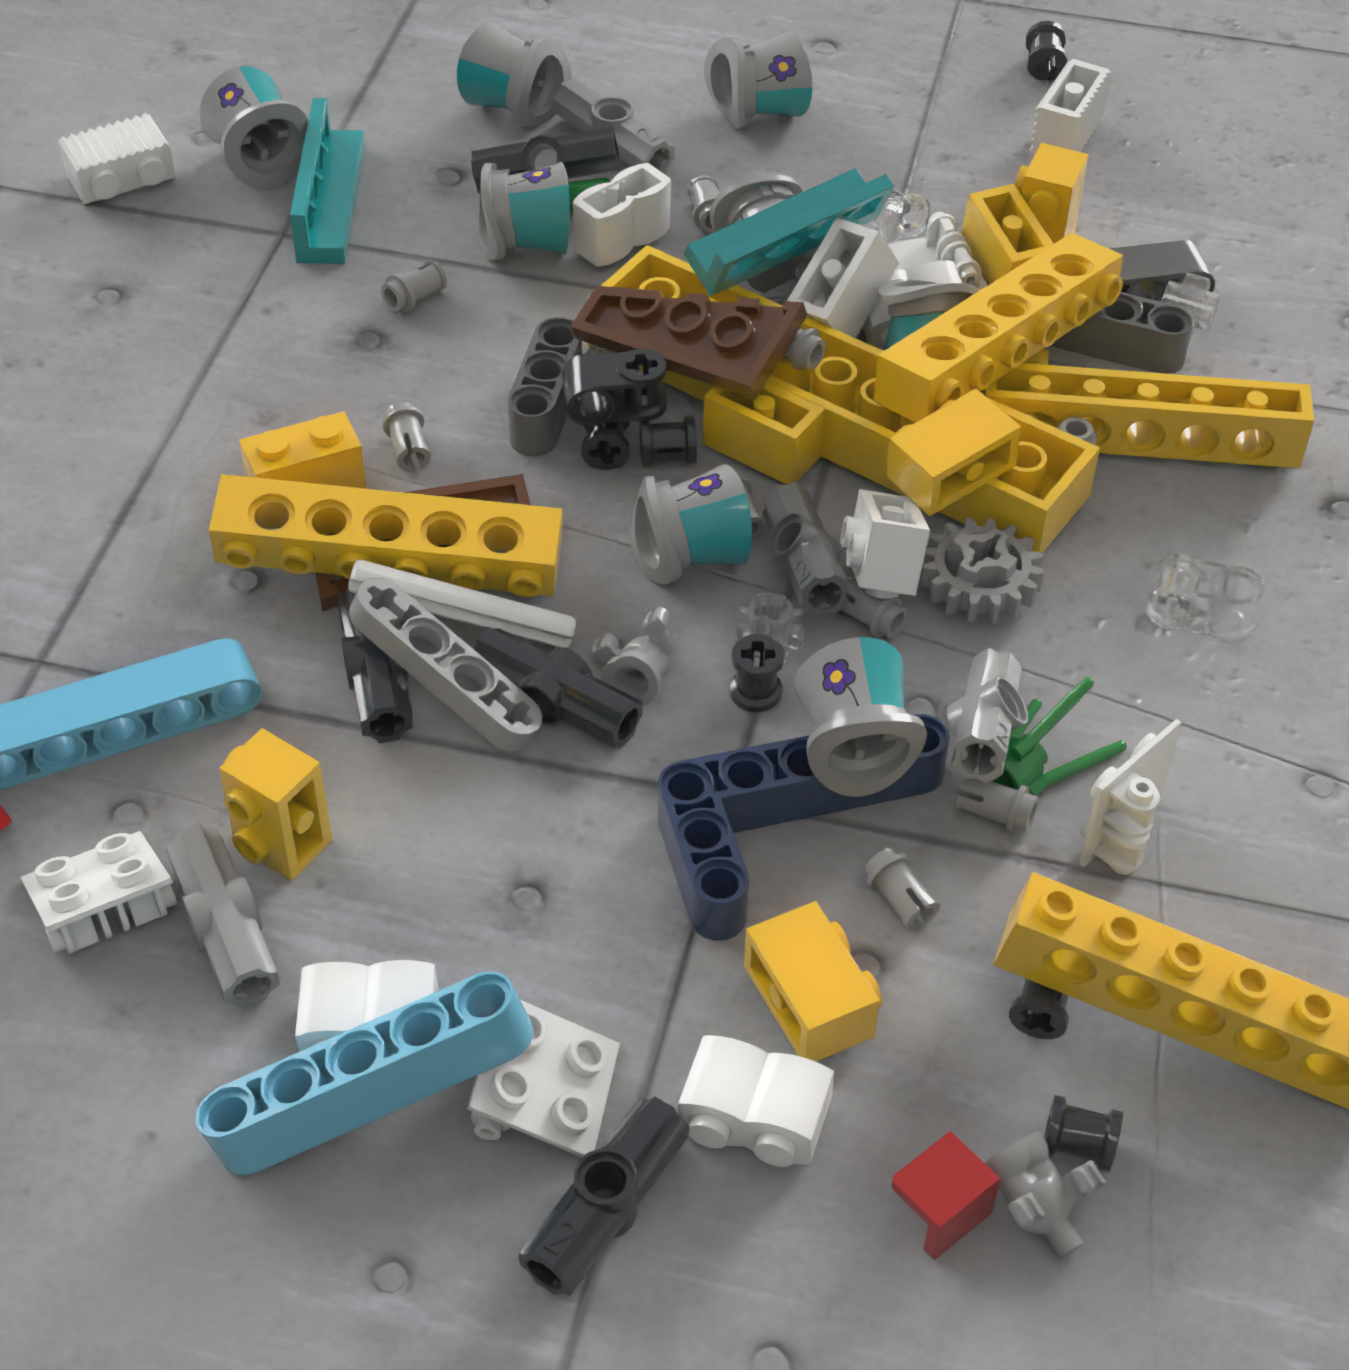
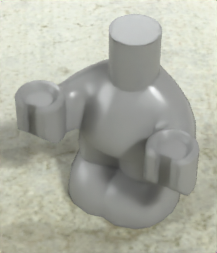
[591,606,673,706]
[985,1130,1106,1259]

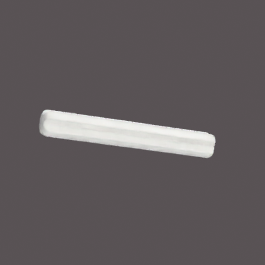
[349,560,576,649]

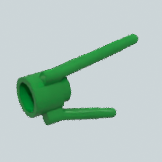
[992,677,1127,796]

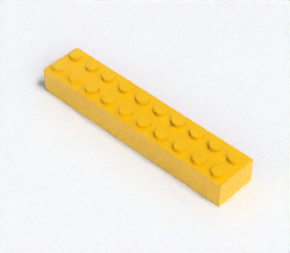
[587,245,1100,553]

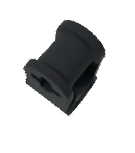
[562,349,667,426]

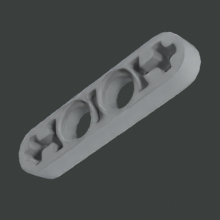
[349,578,542,752]

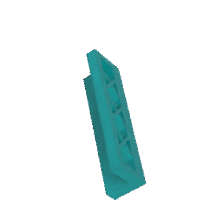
[290,98,365,264]
[684,168,894,296]

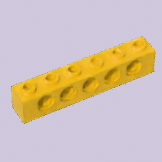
[874,233,1123,423]
[981,363,1314,468]
[208,474,562,597]
[993,872,1349,1109]

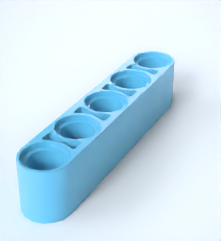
[0,638,262,790]
[196,971,534,1175]

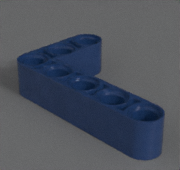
[658,714,950,941]

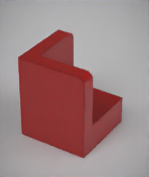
[891,1131,1001,1260]

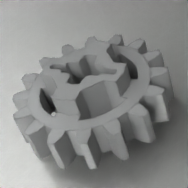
[920,517,1044,624]

